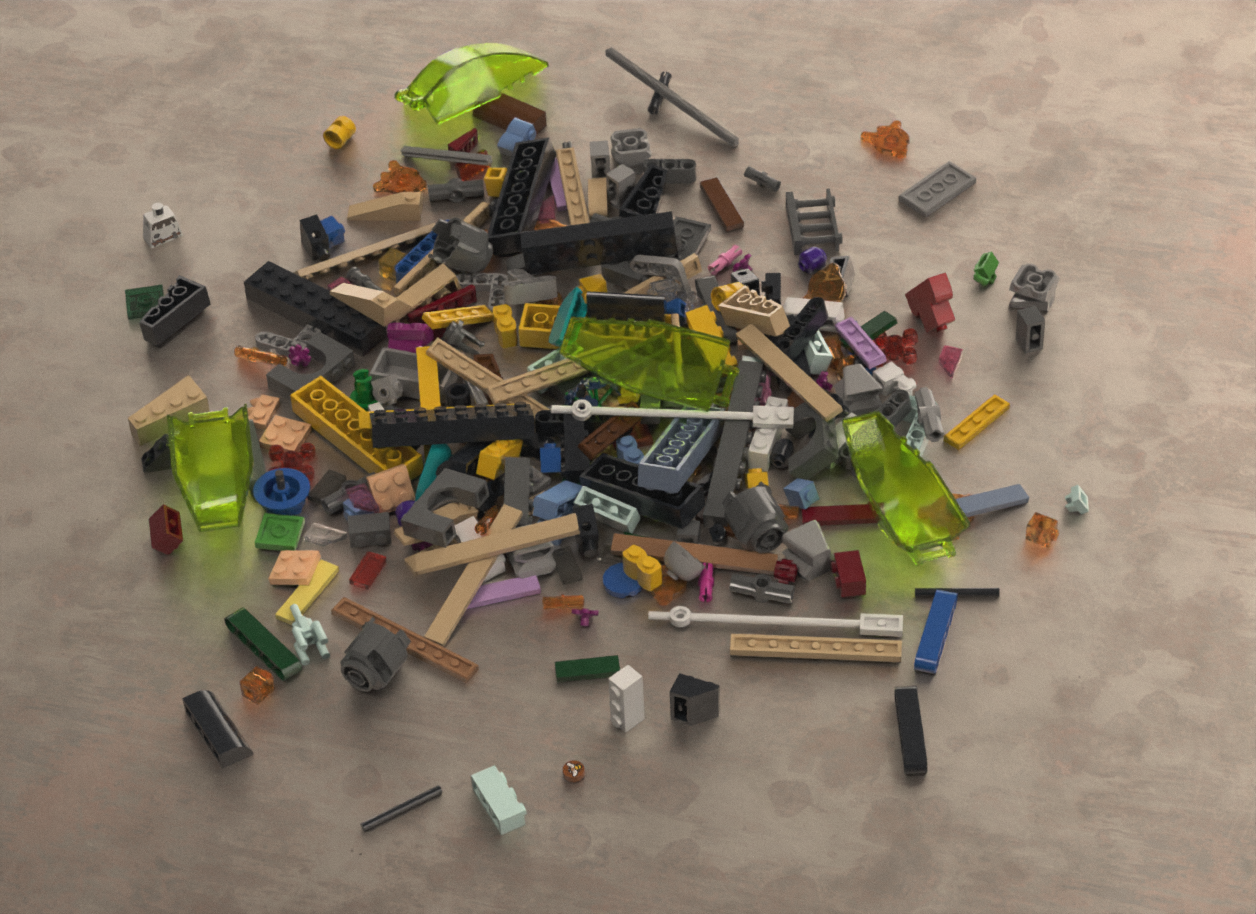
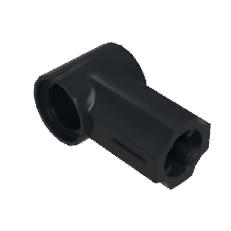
[475,479,504,520]

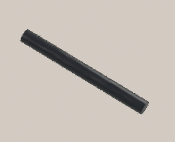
[915,588,1000,597]
[360,785,442,831]

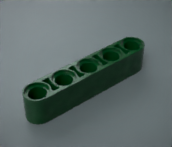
[224,607,302,681]

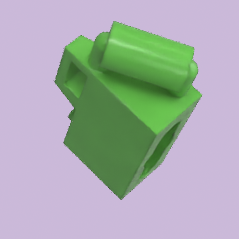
[973,251,999,286]

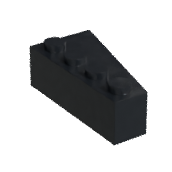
[619,164,667,218]
[139,275,211,346]

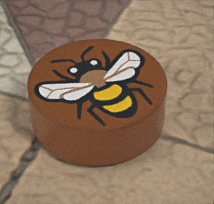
[563,760,585,782]

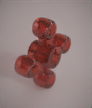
[872,328,918,367]
[268,443,316,483]

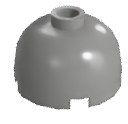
[664,541,706,581]

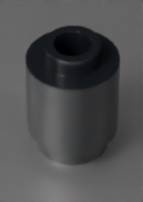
[770,438,794,468]

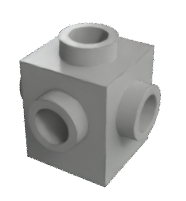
[371,373,403,406]

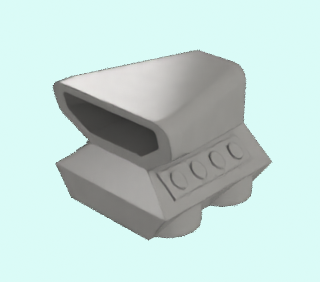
[610,128,652,175]
[1009,264,1060,311]
[834,364,883,415]
[782,520,834,581]
[507,525,556,579]

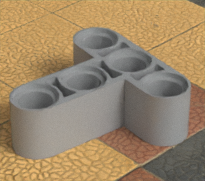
[503,269,557,305]

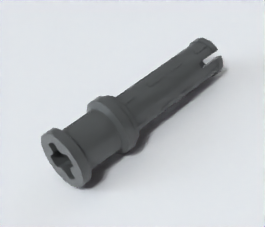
[346,267,385,292]

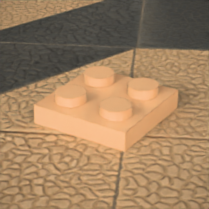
[259,415,312,456]
[366,464,415,513]
[268,550,321,585]

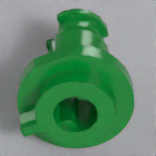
[350,369,378,411]

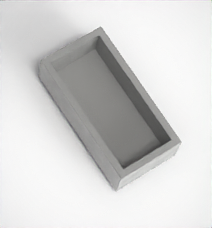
[370,347,458,404]

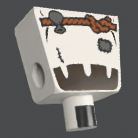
[143,202,183,248]

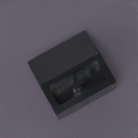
[669,673,720,726]

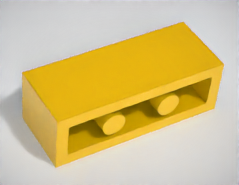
[476,439,523,480]

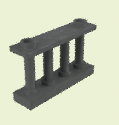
[786,189,843,255]

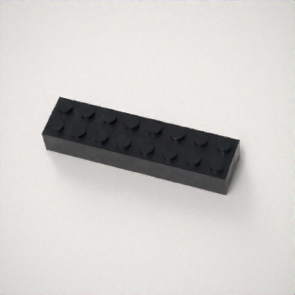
[488,138,556,255]
[521,211,678,275]
[244,261,387,357]
[369,402,534,448]

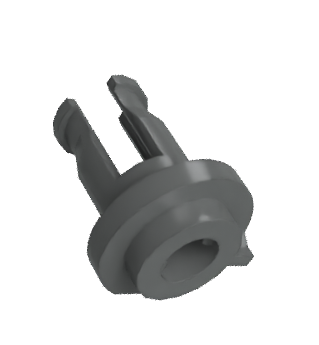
[441,319,485,355]

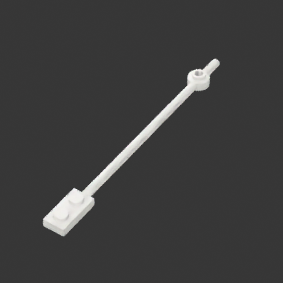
[551,399,794,429]
[648,606,903,637]

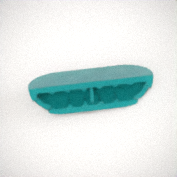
[549,287,587,347]
[415,444,452,501]

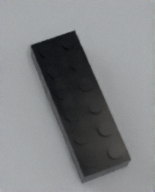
[579,453,706,529]

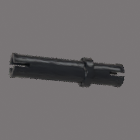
[648,71,672,115]

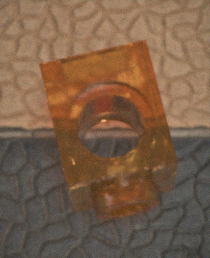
[1026,512,1060,548]
[239,666,275,705]

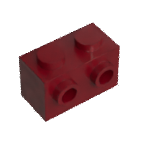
[149,504,183,555]
[830,550,866,598]

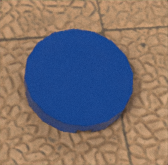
[603,563,642,598]

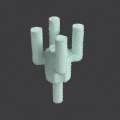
[290,604,330,666]

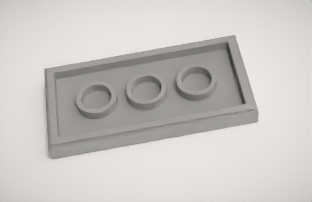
[899,161,976,217]

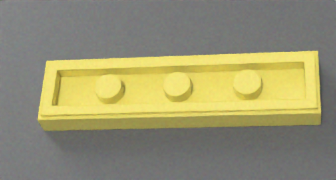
[275,559,339,625]

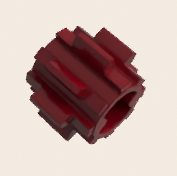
[774,559,798,584]

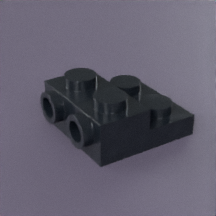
[761,273,781,305]

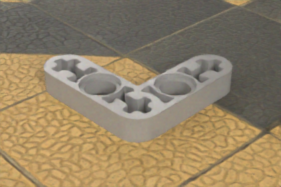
[630,255,693,304]
[456,273,508,313]
[255,324,321,358]

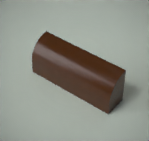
[472,87,547,135]

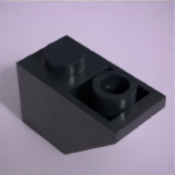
[141,433,187,473]

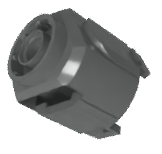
[428,218,493,274]
[722,481,789,553]
[340,617,411,691]

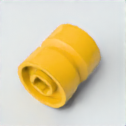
[323,116,356,149]
[711,282,744,311]

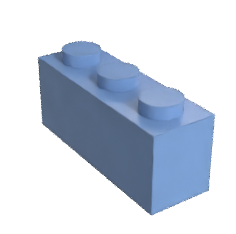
[533,480,583,520]

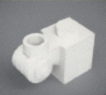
[873,361,917,396]

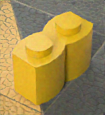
[493,304,518,349]
[622,545,662,591]

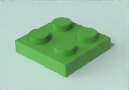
[254,513,305,551]

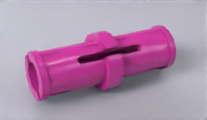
[698,563,714,602]

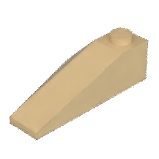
[347,192,424,221]
[330,283,412,327]
[394,502,478,546]

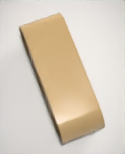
[588,178,608,219]

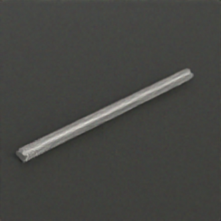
[605,47,739,147]

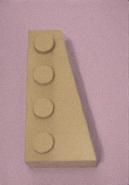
[391,263,462,324]
[718,285,790,337]
[128,375,210,446]

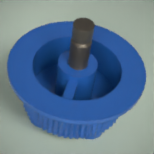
[253,468,310,516]

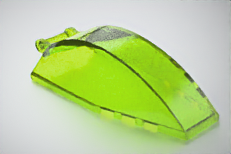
[394,43,549,124]
[559,317,740,412]
[167,403,254,532]
[842,411,970,566]

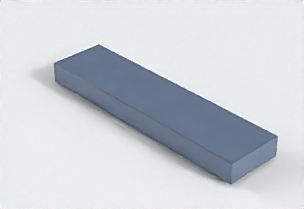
[947,484,1030,520]

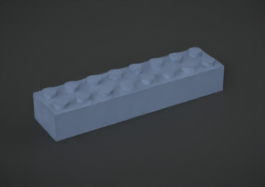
[638,402,725,494]

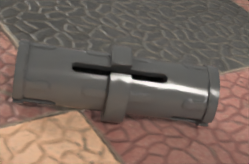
[744,166,781,192]

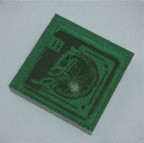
[125,284,164,320]

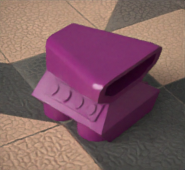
[387,323,434,353]

